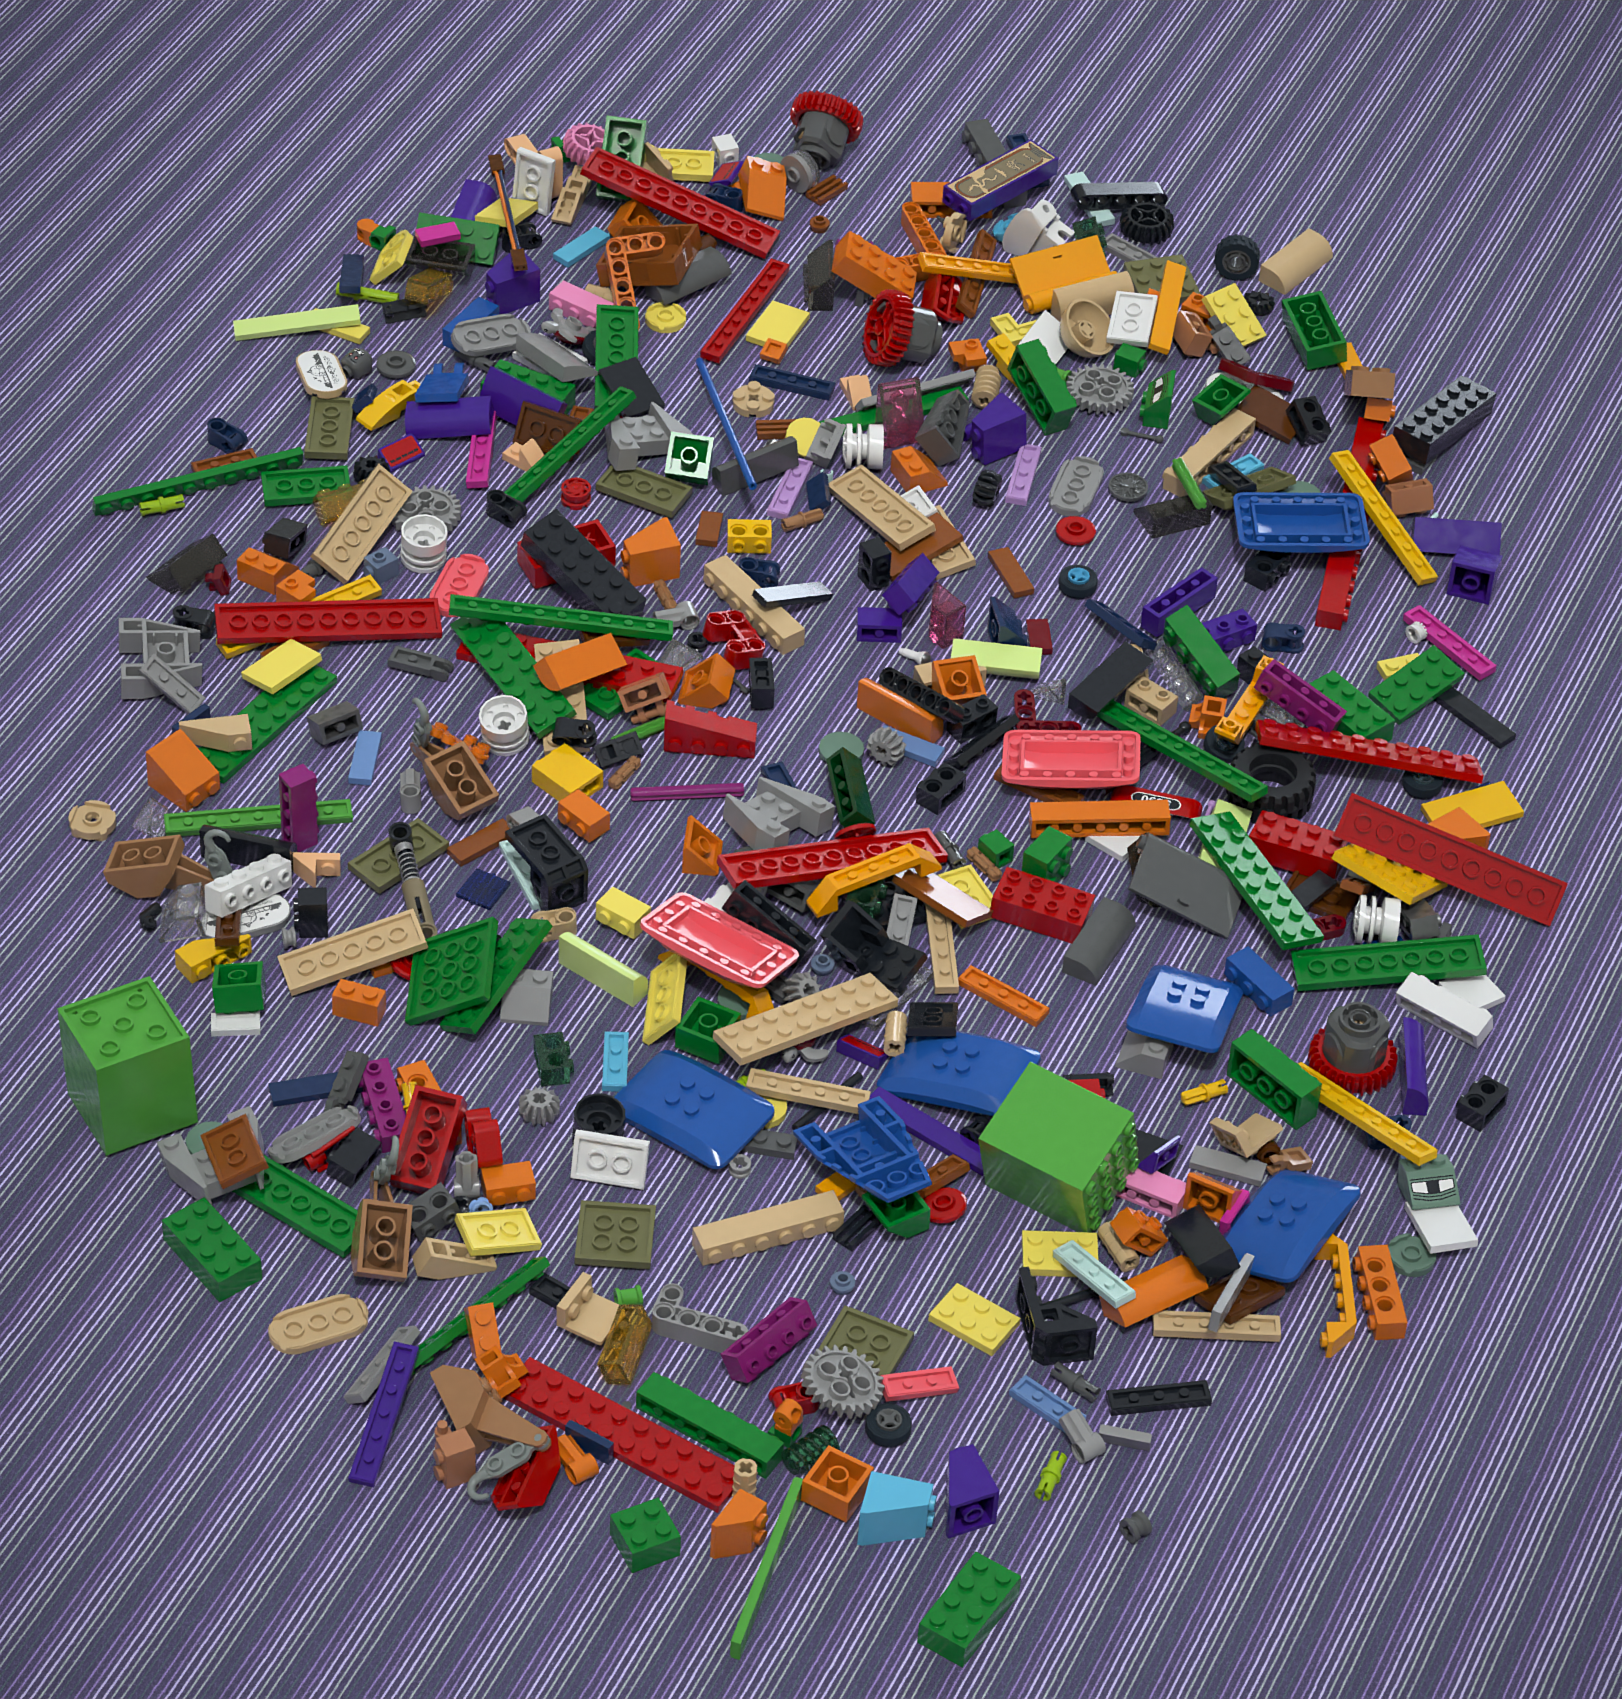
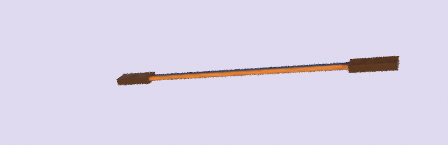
[488,154,528,271]

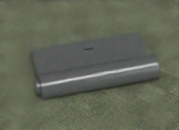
[1128,832,1243,939]

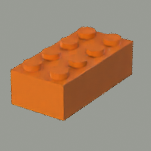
[831,231,917,299]

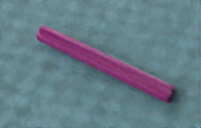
[630,783,744,801]

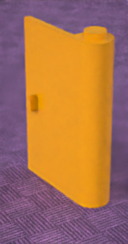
[1009,235,1117,314]

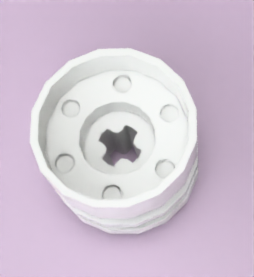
[842,424,884,469]
[400,514,447,574]
[479,695,530,756]
[1353,895,1401,944]

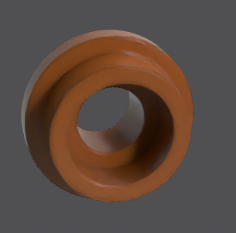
[809,215,830,234]

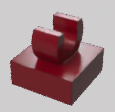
[204,564,232,596]

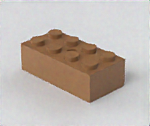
[1344,366,1396,399]

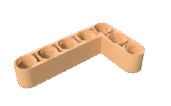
[504,134,563,199]

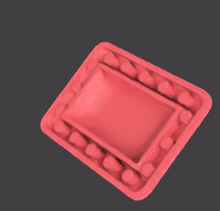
[1001,730,1141,789]
[640,893,799,988]

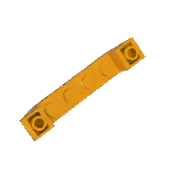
[1214,656,1284,745]
[806,843,942,918]
[657,951,774,1019]
[1314,1233,1357,1358]

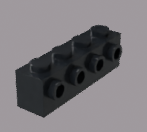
[722,880,817,969]

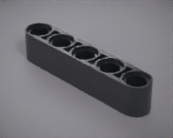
[1070,182,1168,210]
[879,667,965,724]

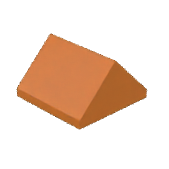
[682,815,723,876]

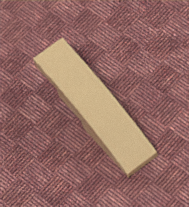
[551,165,592,225]

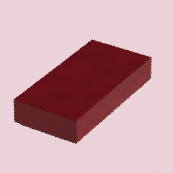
[1025,619,1053,655]

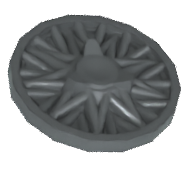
[376,350,416,378]
[1108,472,1148,502]

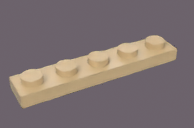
[925,903,959,994]
[746,1068,871,1114]
[1152,1310,1281,1342]

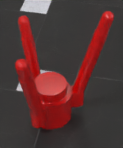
[302,1126,355,1174]

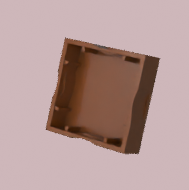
[596,224,702,287]

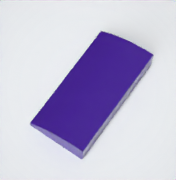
[480,366,568,426]

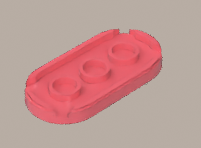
[430,554,489,617]

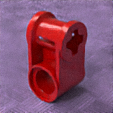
[768,1381,819,1415]

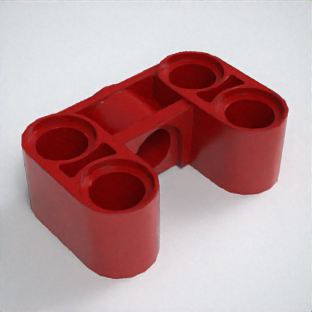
[702,610,766,670]
[464,1107,503,1169]

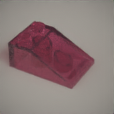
[875,377,924,449]

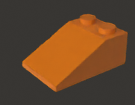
[738,156,787,221]

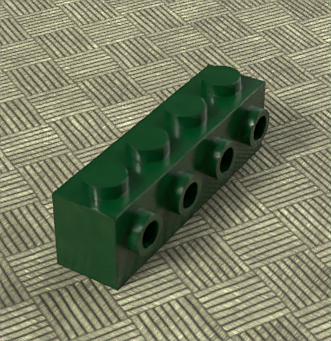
[826,747,876,828]

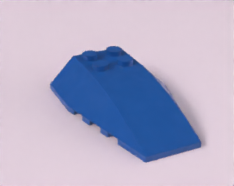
[793,1096,932,1203]

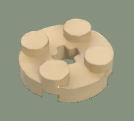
[940,212,967,254]
[732,381,775,418]
[69,800,116,841]

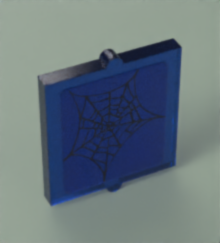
[456,868,510,911]

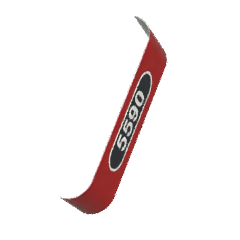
[1110,785,1203,819]

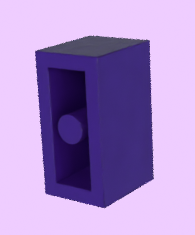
[856,607,902,643]

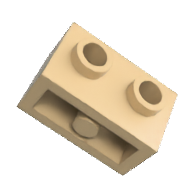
[1124,676,1178,726]

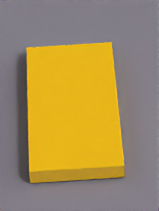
[1420,781,1524,828]

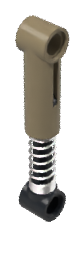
[388,822,438,939]

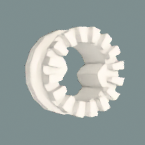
[1405,621,1428,644]

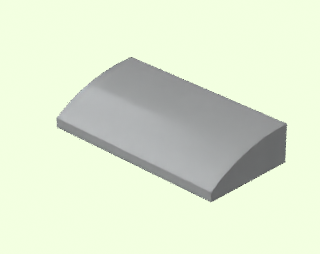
[515,333,598,382]

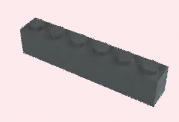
[962,119,1028,209]

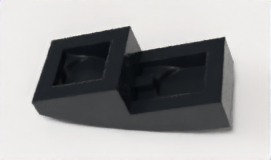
[593,731,644,768]

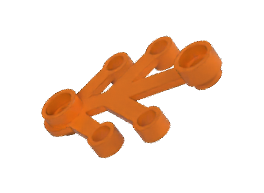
[430,722,491,764]

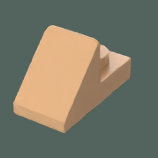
[839,375,872,411]
[502,438,544,472]
[293,852,341,888]

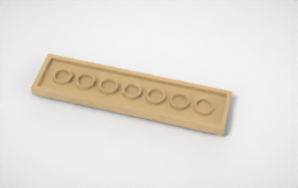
[713,973,899,1066]

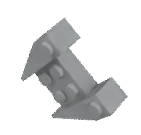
[605,402,692,471]
[118,618,202,699]
[723,777,835,850]
[156,1106,264,1205]

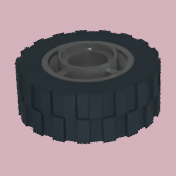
[1214,234,1260,281]

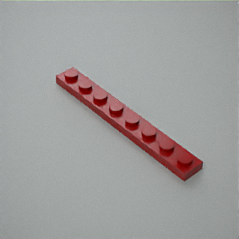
[700,258,790,363]

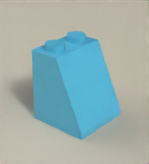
[857,1471,937,1546]

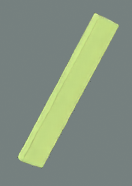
[233,304,361,341]

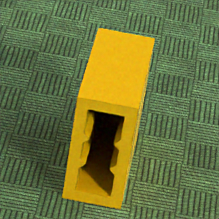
[532,743,603,801]

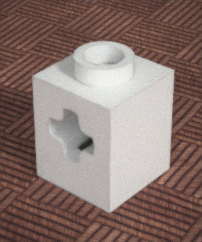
[712,134,739,167]

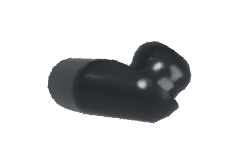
[139,902,162,931]

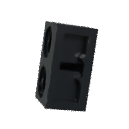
[1285,396,1331,446]
[857,537,892,592]
[1243,551,1291,592]
[748,658,775,709]
[946,694,998,744]
[915,762,967,815]
[1456,1074,1509,1132]

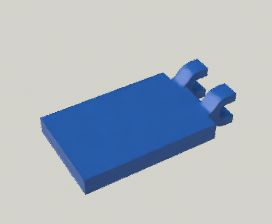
[415,363,469,403]

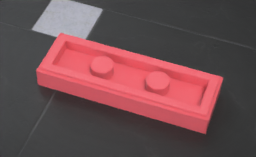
[881,1366,959,1402]

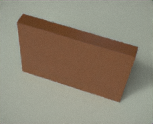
[200,1113,269,1189]

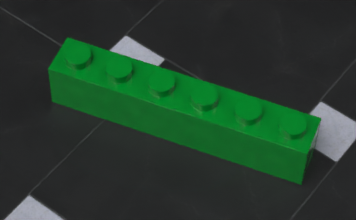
[636,1372,784,1479]

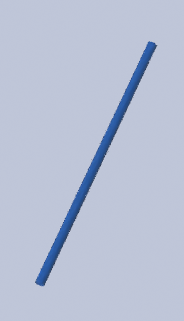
[696,358,757,490]

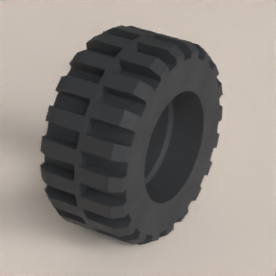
[1226,743,1316,823]

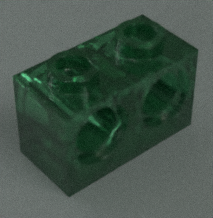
[1072,216,1108,256]
[846,878,888,919]
[533,1032,574,1087]

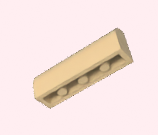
[1259,228,1333,295]
[1051,271,1134,322]

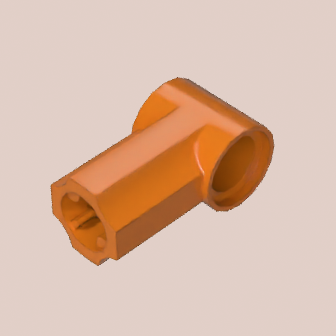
[558,1434,599,1485]

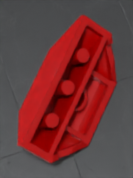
[921,273,964,324]
[490,1425,561,1511]

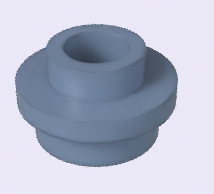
[811,954,835,976]
[830,1271,855,1295]

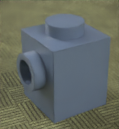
[363,547,399,585]

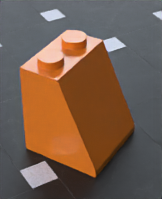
[620,517,681,587]
[146,729,220,812]
[1428,807,1491,849]

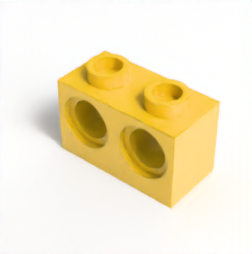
[727,519,772,554]

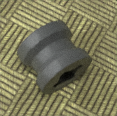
[1119,1510,1152,1543]

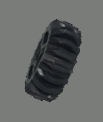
[1119,201,1174,246]

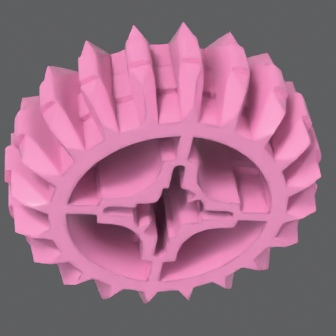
[563,122,604,166]

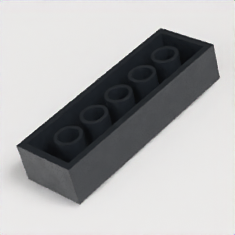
[1393,376,1496,465]
[520,509,647,616]

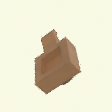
[1266,1146,1313,1175]

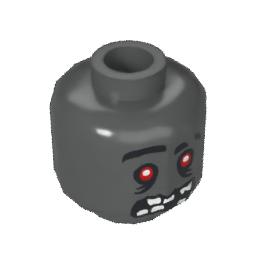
[341,348,373,380]

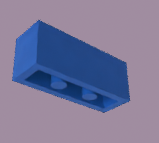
[442,297,499,352]
[1224,946,1295,1017]

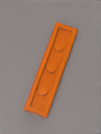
[958,965,1050,1027]

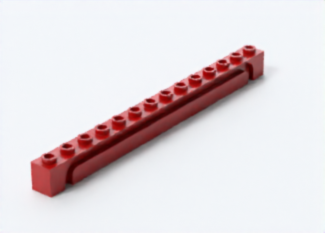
[1315,417,1387,631]

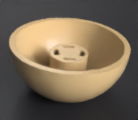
[1060,298,1114,358]

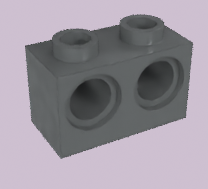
[408,1182,461,1242]

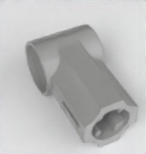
[653,601,700,630]
[400,768,422,814]
[454,1151,480,1199]
[1058,1409,1106,1464]

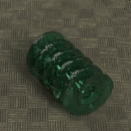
[782,1425,840,1475]

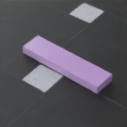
[1005,444,1042,506]
[767,458,813,519]

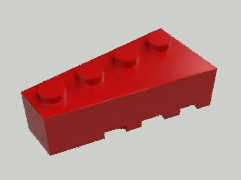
[664,700,757,759]

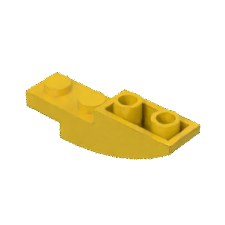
[986,333,1018,388]
[356,380,421,431]

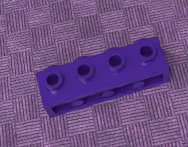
[882,553,940,615]
[1140,567,1218,637]
[1166,609,1257,667]

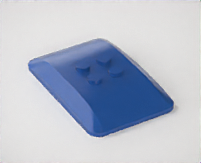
[1233,492,1370,553]
[1126,965,1244,1053]
[877,1031,1041,1116]
[614,1050,775,1169]
[1223,1169,1361,1283]

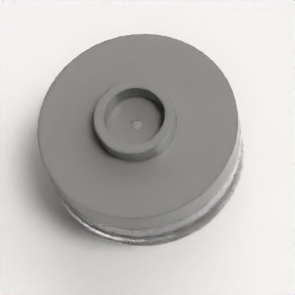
[781,149,820,193]

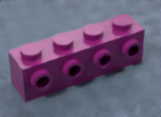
[1254,659,1347,732]
[279,764,319,852]
[358,1058,406,1153]
[720,1297,817,1383]

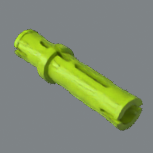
[336,282,399,303]

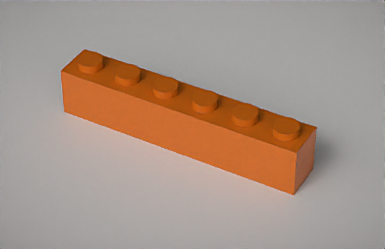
[1029,800,1171,838]

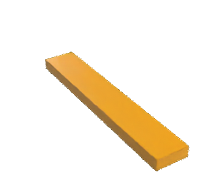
[917,252,1017,284]
[1148,260,1186,355]

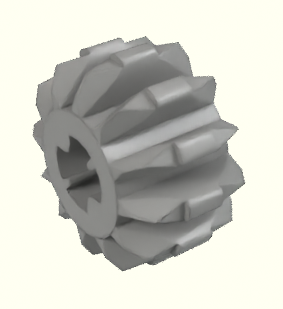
[866,726,906,766]
[782,972,822,1002]
[519,1086,560,1127]

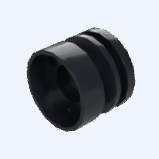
[572,1093,625,1145]

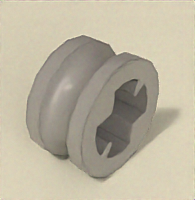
[281,926,297,949]
[729,1154,751,1179]

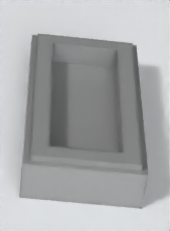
[1099,1424,1152,1451]

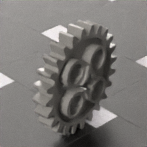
[1066,364,1134,415]
[392,485,462,531]
[801,1345,885,1419]

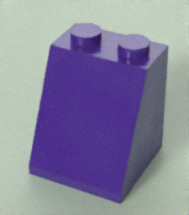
[485,247,540,314]
[971,393,1027,465]
[1446,546,1503,605]
[946,1444,1000,1539]

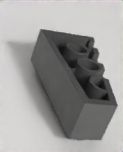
[915,389,970,467]

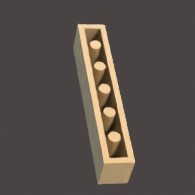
[1162,408,1256,499]
[703,555,805,655]
[692,1190,844,1266]

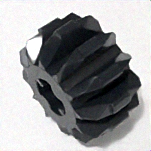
[353,455,390,486]
[972,470,1002,507]

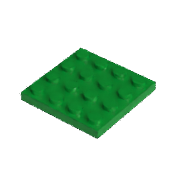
[405,917,498,1026]

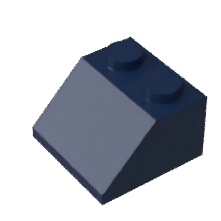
[987,596,1027,646]

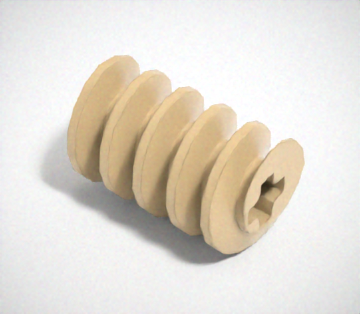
[971,365,1002,409]

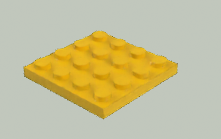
[1331,843,1448,905]

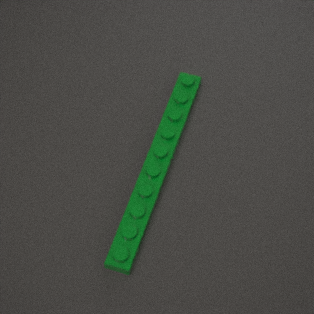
[92,447,304,516]
[449,594,673,642]
[1097,700,1268,803]

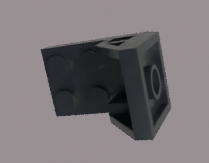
[505,814,588,911]
[820,900,928,994]
[1015,1267,1098,1366]

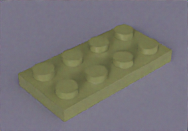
[304,396,355,460]
[596,465,692,518]
[1202,466,1296,510]
[348,818,449,894]

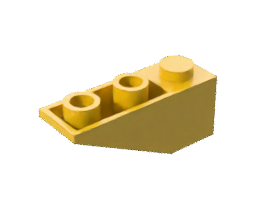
[175,934,252,984]

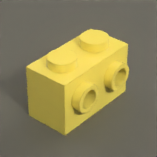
[596,887,651,939]

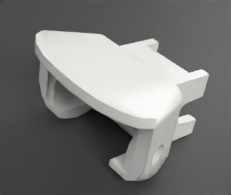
[1002,199,1075,256]

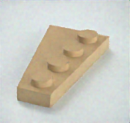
[931,505,976,580]

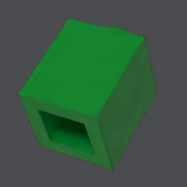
[1113,343,1147,378]
[978,829,1014,868]

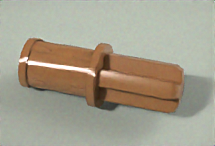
[781,508,824,532]

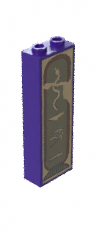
[942,139,1059,221]

